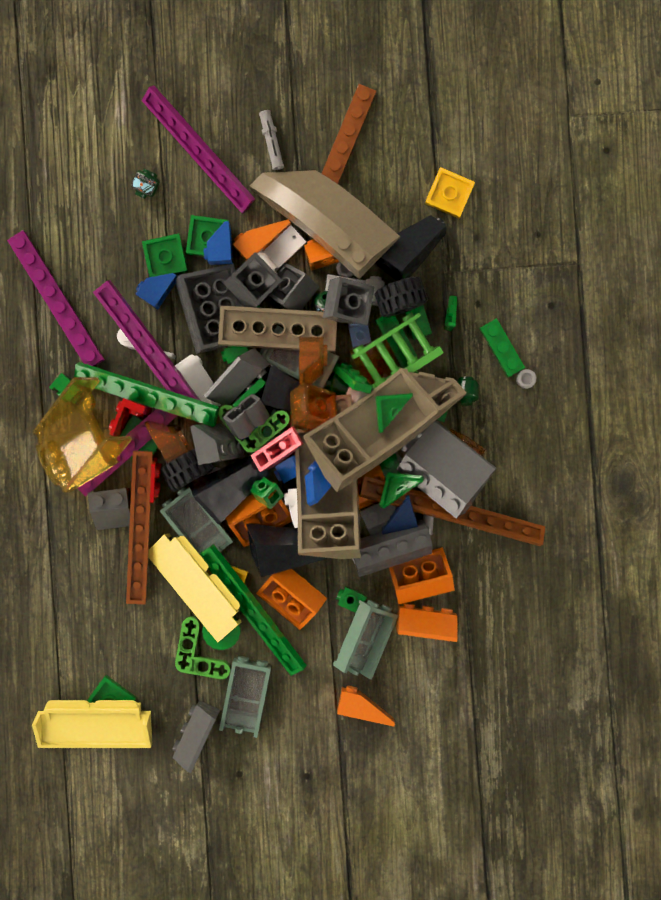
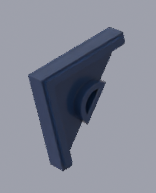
[382,495,418,535]

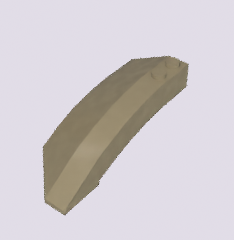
[249,170,400,279]
[303,368,467,492]
[295,394,361,559]

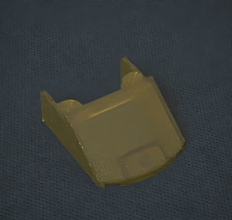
[33,377,132,493]

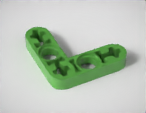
[219,405,291,453]
[175,616,231,679]

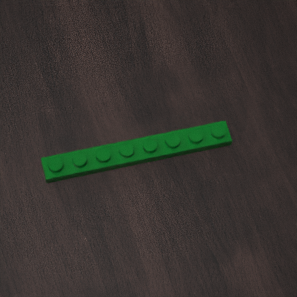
[74,362,219,427]
[199,544,307,676]

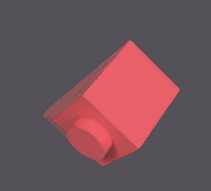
[250,426,304,472]

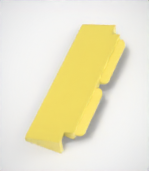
[148,533,242,642]
[32,700,152,748]

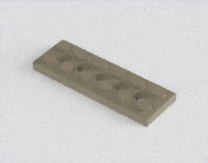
[218,306,337,352]

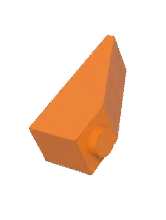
[233,219,291,260]
[337,686,395,726]

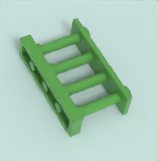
[351,312,444,390]

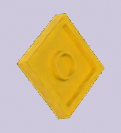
[425,167,475,218]

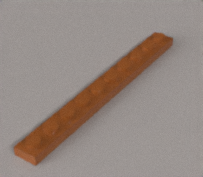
[359,476,545,546]

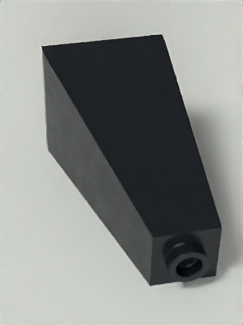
[375,215,446,281]
[261,366,327,418]
[189,456,269,525]
[246,523,328,577]

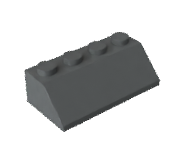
[353,519,432,577]

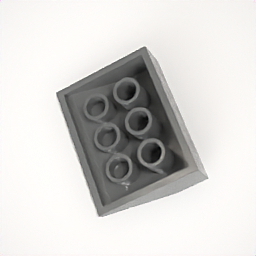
[175,264,245,355]
[396,421,497,519]

